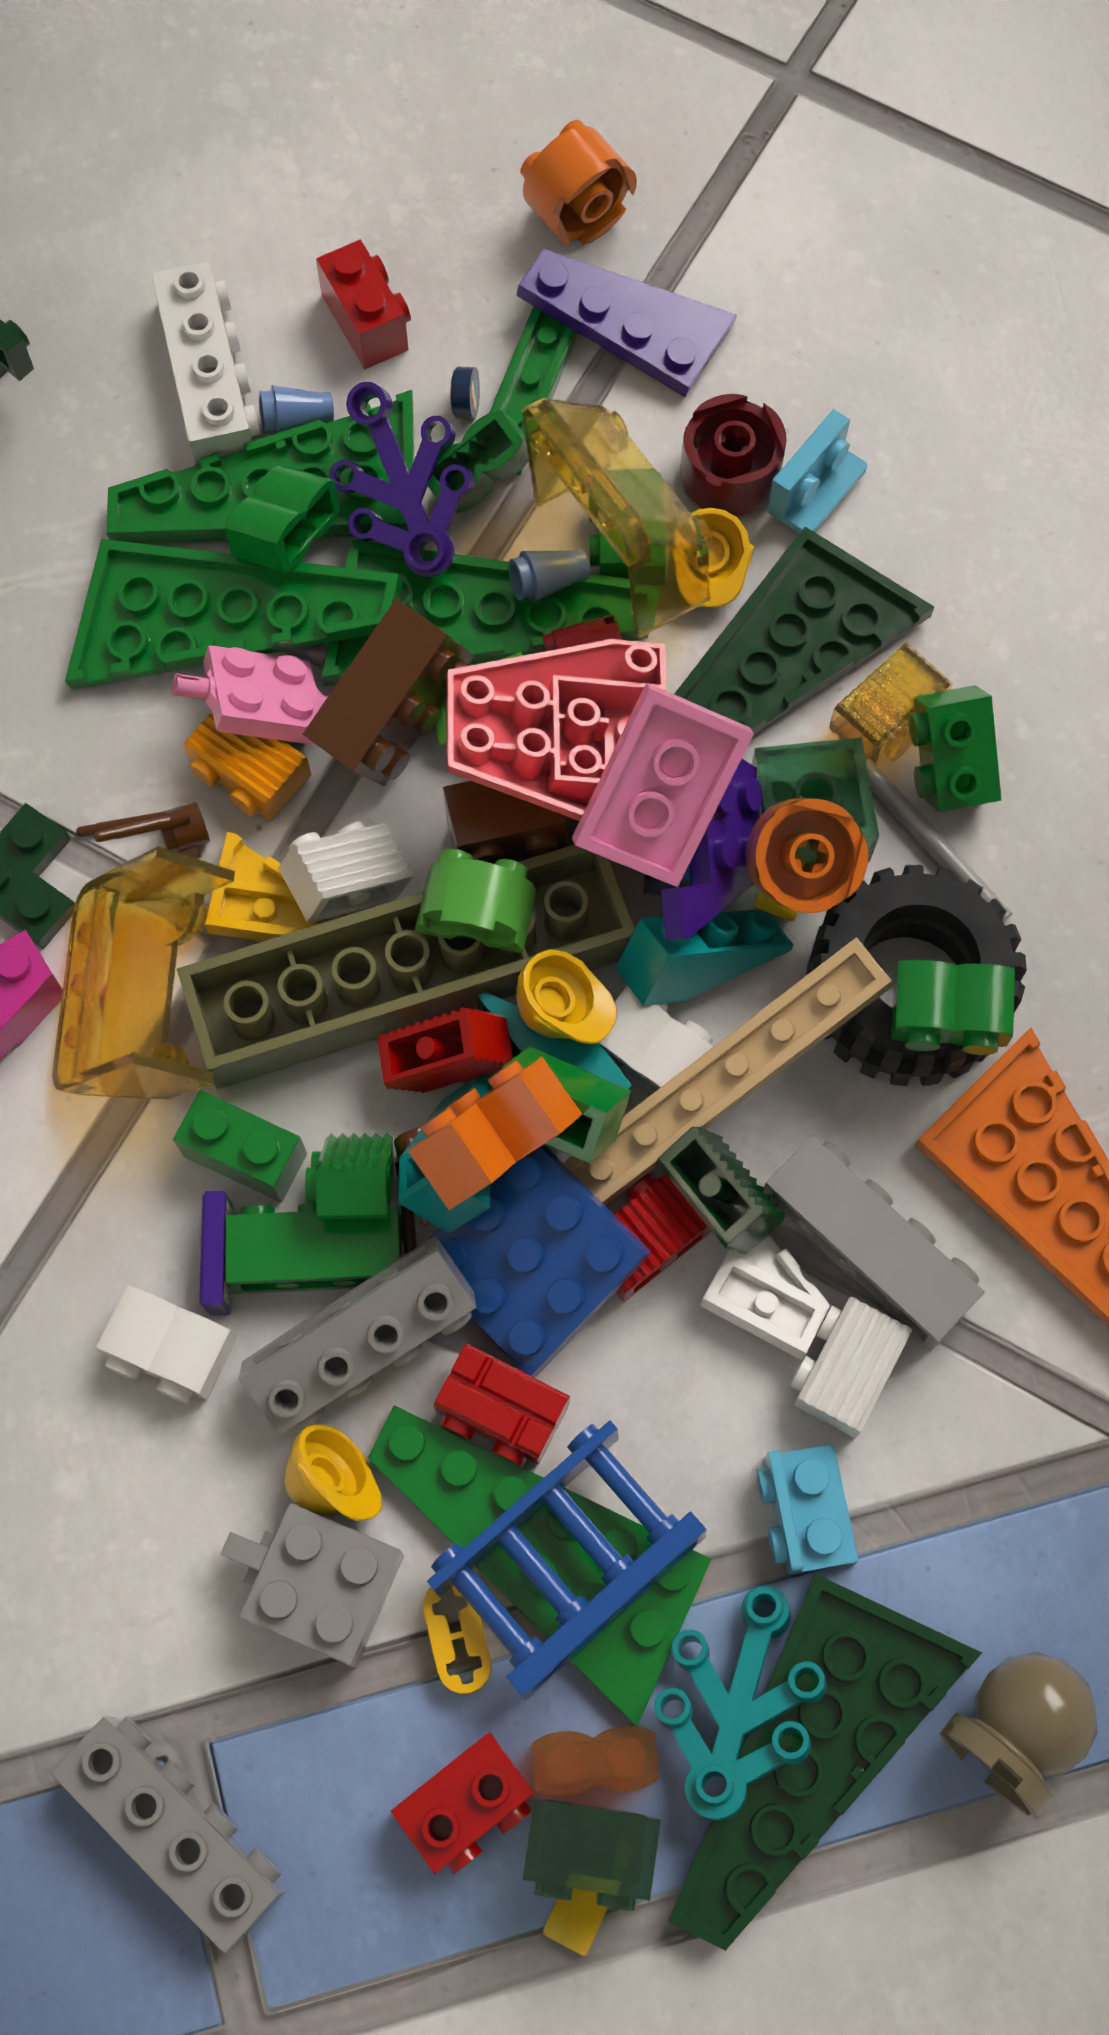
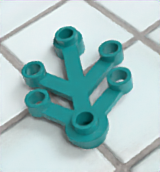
[654,1586,827,1821]

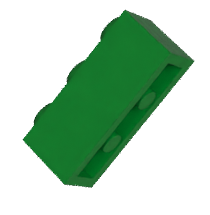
[226,1202,403,1294]

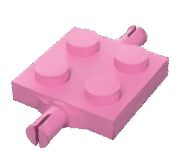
[172,645,328,745]

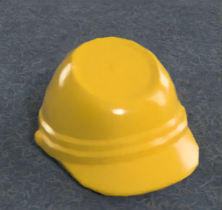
[666,508,754,608]
[516,949,617,1044]
[284,1424,382,1521]

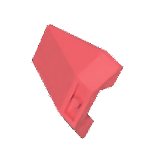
[446,639,667,821]

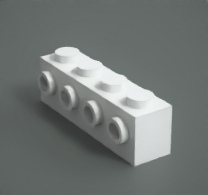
[151,261,261,465]

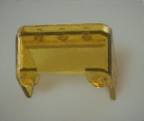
[522,398,712,638]
[52,846,235,1100]

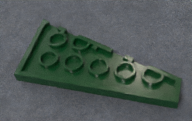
[674,526,934,736]
[667,1574,982,1951]

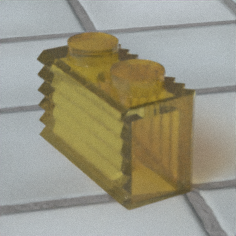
[829,642,953,766]

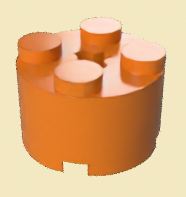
[520,120,637,246]
[746,798,869,913]

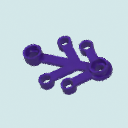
[329,382,475,578]

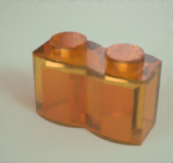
[532,1726,659,1796]

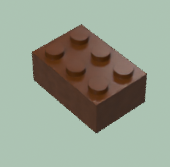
[302,598,475,786]

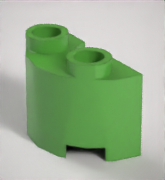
[414,849,537,953]

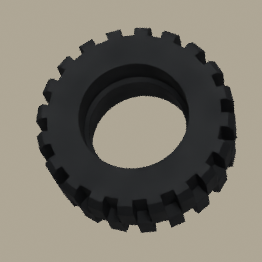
[806,865,1027,1086]

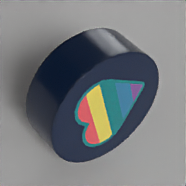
[450,366,480,419]

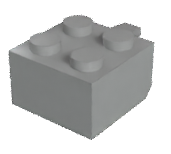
[220,1503,404,1668]

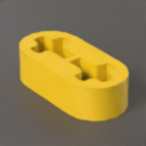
[423,1585,492,1695]

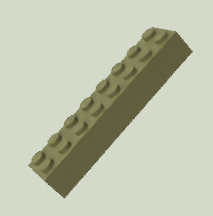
[177,845,635,1089]

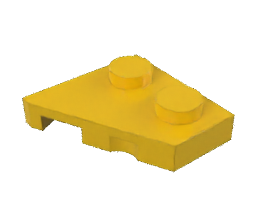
[205,832,320,941]

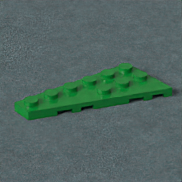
[107,390,415,543]
[65,539,403,689]
[321,539,656,686]
[368,1405,712,1727]

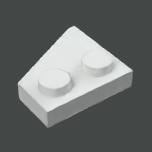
[700,1235,831,1360]

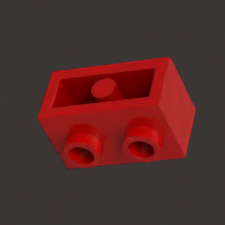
[316,239,411,370]
[390,1732,535,1875]

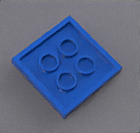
[426,1144,652,1377]

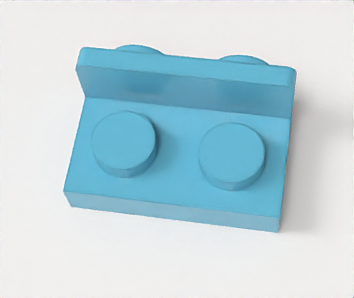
[768,409,867,533]
[756,1444,859,1576]

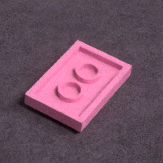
[572,683,754,887]

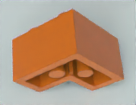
[408,1056,582,1210]

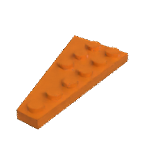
[915,1027,1109,1327]

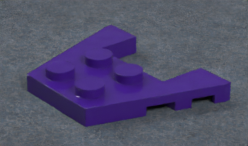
[661,759,763,940]

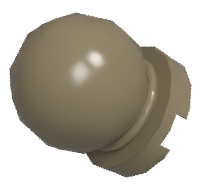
[939,1652,1098,1818]

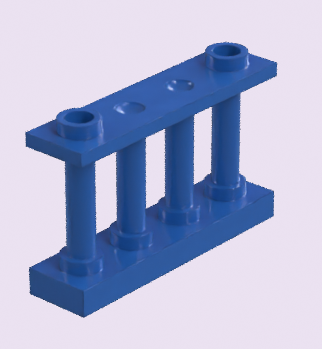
[427,1420,707,1701]

